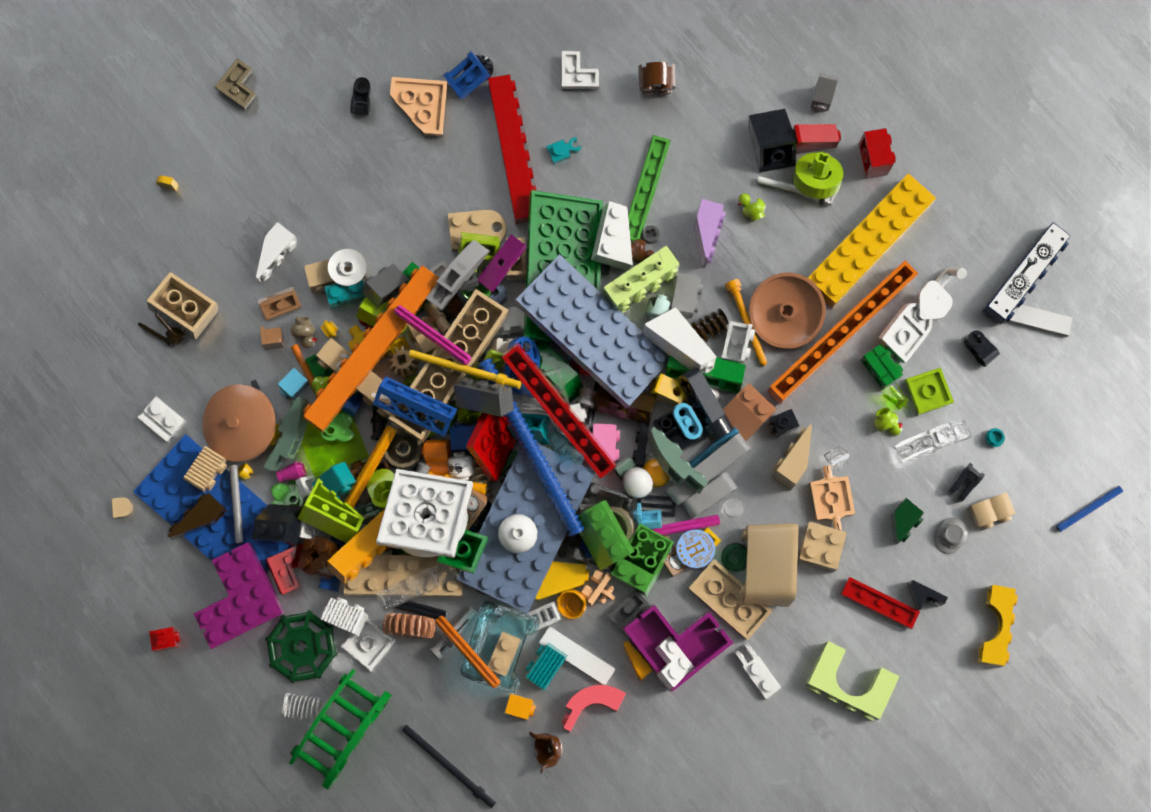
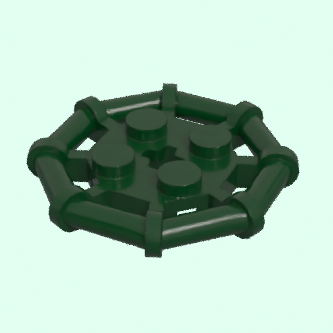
[265,610,338,683]

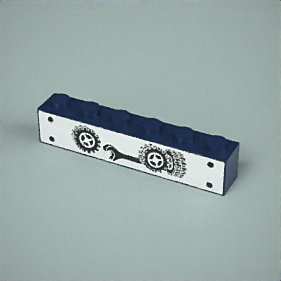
[982,222,1071,325]

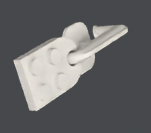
[878,267,967,363]

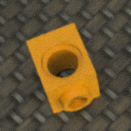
[505,694,536,720]

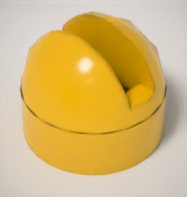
[238,463,253,480]

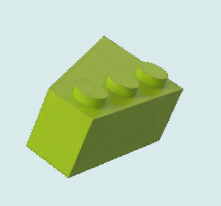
[298,478,364,543]

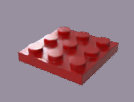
[466,413,516,482]

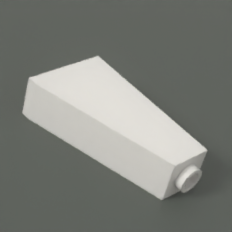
[643,307,716,373]

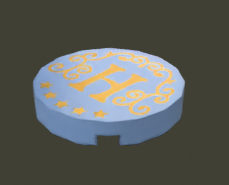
[676,530,715,569]

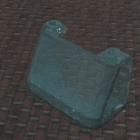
[461,600,540,694]

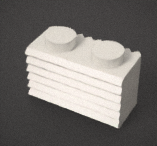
[320,597,368,637]

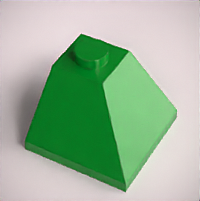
[437,530,488,574]

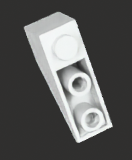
[256,222,297,284]

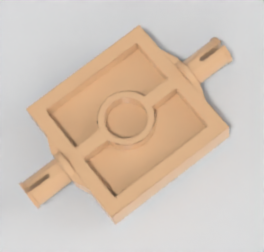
[809,465,855,530]

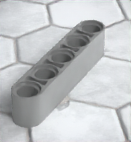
[665,433,751,506]

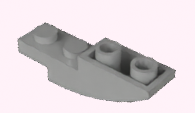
[426,240,490,311]

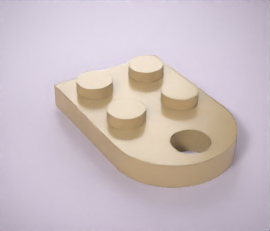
[448,210,506,252]

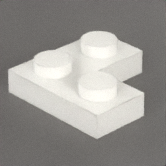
[562,51,599,89]
[655,636,694,690]

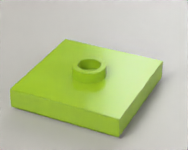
[904,367,954,415]

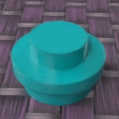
[985,428,1005,447]

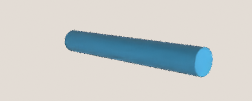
[689,427,739,468]

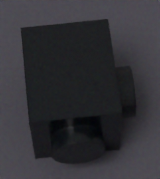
[768,409,800,438]

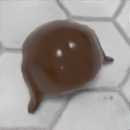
[529,732,563,774]

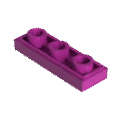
[478,234,527,292]

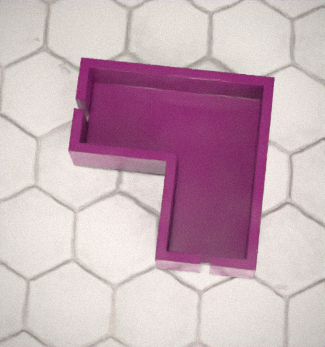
[194,542,285,649]
[621,605,733,692]

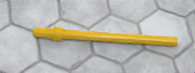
[409,350,521,389]

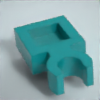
[546,137,581,165]

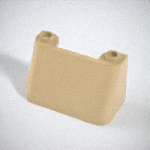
[739,523,798,607]

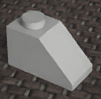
[810,73,838,111]

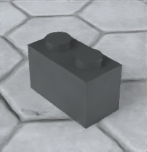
[362,264,409,308]

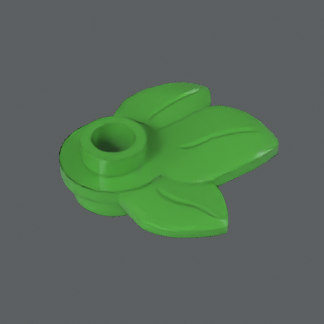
[320,412,355,442]
[271,480,304,506]

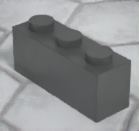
[454,377,514,417]

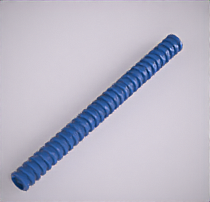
[477,358,585,536]

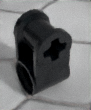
[350,77,372,115]
[964,330,1000,367]

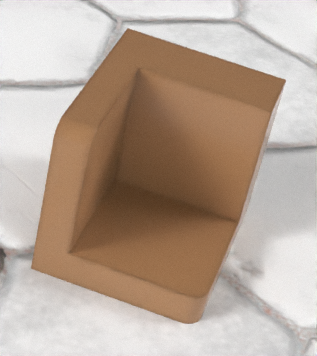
[260,326,284,350]

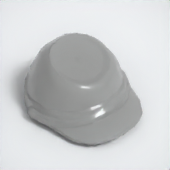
[935,518,968,554]

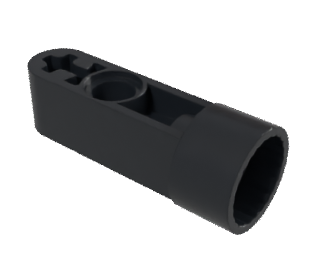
[678,367,734,442]

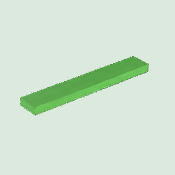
[628,135,671,242]

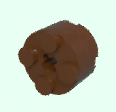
[638,62,676,95]
[298,536,341,580]

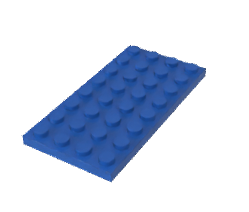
[133,434,292,574]

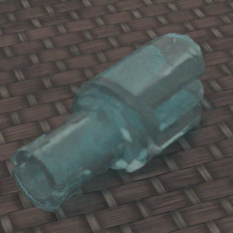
[548,431,584,465]

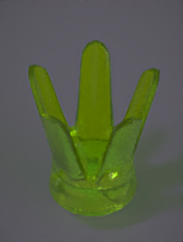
[883,382,910,410]

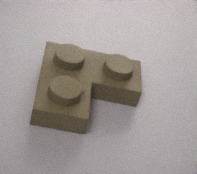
[214,58,256,110]

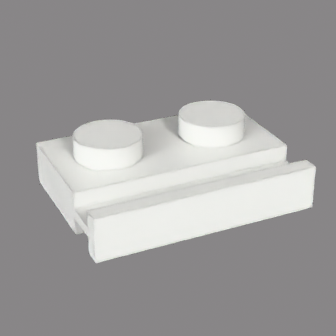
[138,396,186,443]

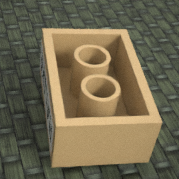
[147,272,218,340]

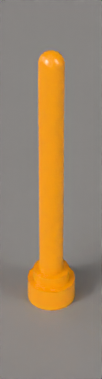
[725,279,767,366]

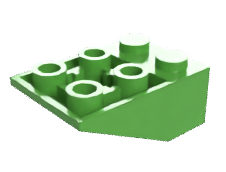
[611,524,674,597]

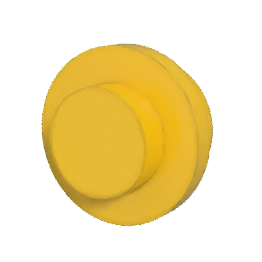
[321,320,338,338]

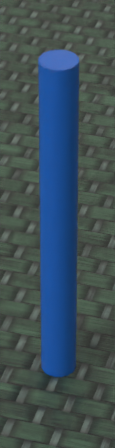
[1056,486,1123,532]

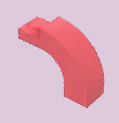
[562,685,626,732]

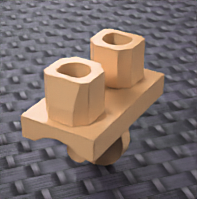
[581,570,615,606]

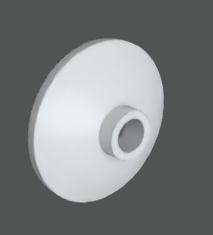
[328,249,366,286]

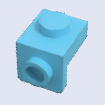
[633,503,662,529]

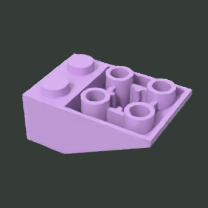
[694,199,726,268]

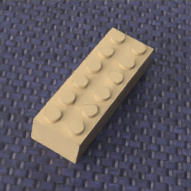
[344,555,463,598]

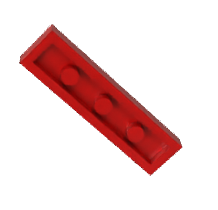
[841,577,920,630]

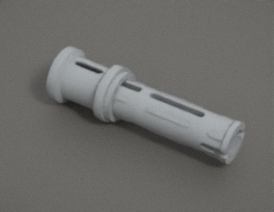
[428,607,478,660]

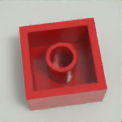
[858,128,896,179]

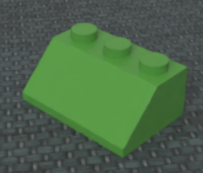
[578,500,635,571]

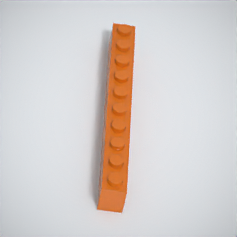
[767,260,919,405]
[303,265,439,433]

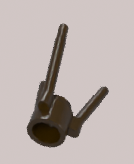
[138,313,185,347]

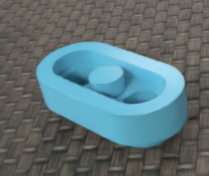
[672,403,703,439]

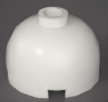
[498,514,538,554]

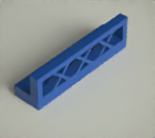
[373,377,457,437]

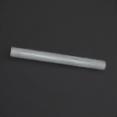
[229,465,244,543]

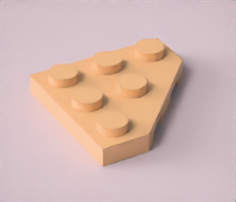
[390,77,448,137]

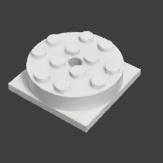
[376,469,473,558]

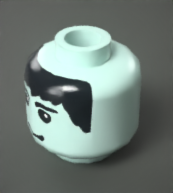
[645,294,672,321]

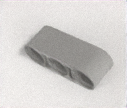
[681,472,737,519]

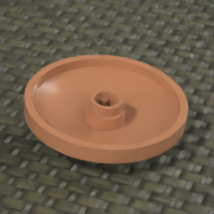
[749,272,826,349]
[202,384,276,462]

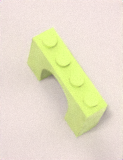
[806,641,900,721]

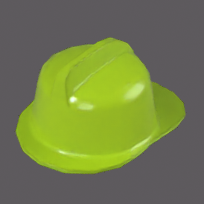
[367,469,394,509]

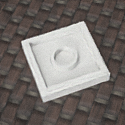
[341,618,396,672]

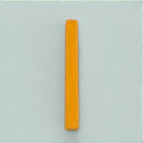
[344,426,397,508]

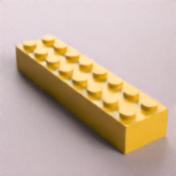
[808,173,936,309]

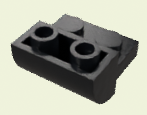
[653,402,707,451]

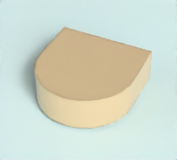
[111,497,133,519]

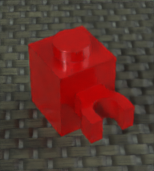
[149,627,181,652]

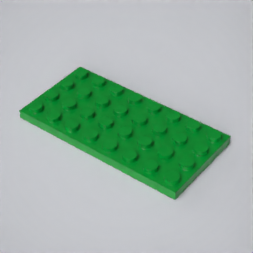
[524,190,603,342]

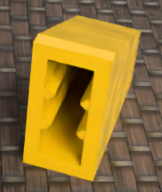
[535,561,589,601]

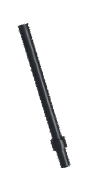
[402,724,497,809]

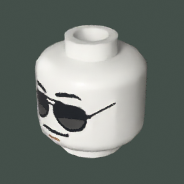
[448,451,474,480]

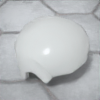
[622,467,653,499]

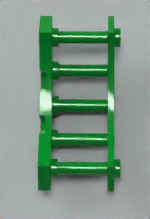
[289,669,392,790]

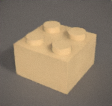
[797,522,847,572]

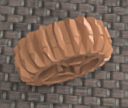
[382,613,436,639]

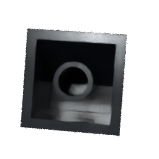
[749,108,797,173]

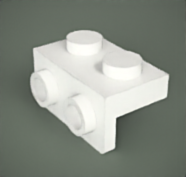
[722,321,755,363]

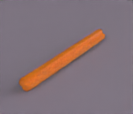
[435,616,500,689]

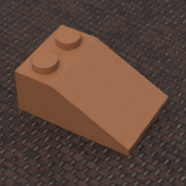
[723,383,777,441]

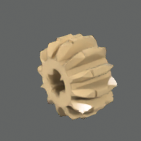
[387,345,420,379]

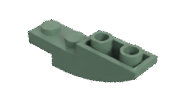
[263,397,308,471]
[647,427,709,494]

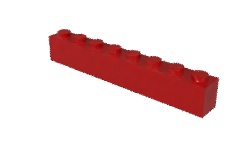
[488,74,536,225]
[502,342,616,479]

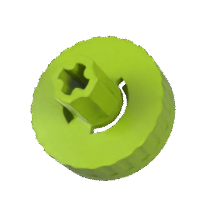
[793,152,844,199]

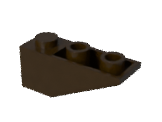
[167,493,228,540]

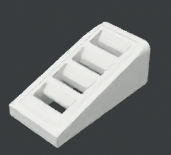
[518,601,561,635]

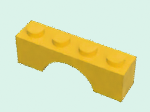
[977,585,1018,667]

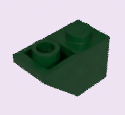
[891,498,924,544]

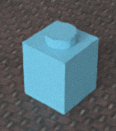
[278,368,310,400]

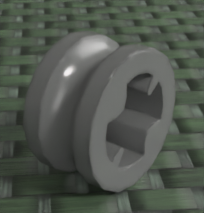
[642,225,660,244]

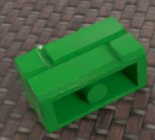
[860,344,903,390]

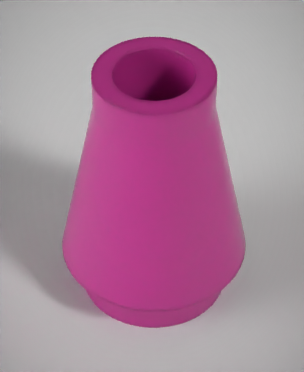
[276,461,307,482]

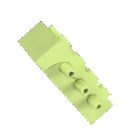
[603,245,680,313]

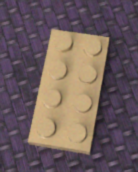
[688,559,773,640]

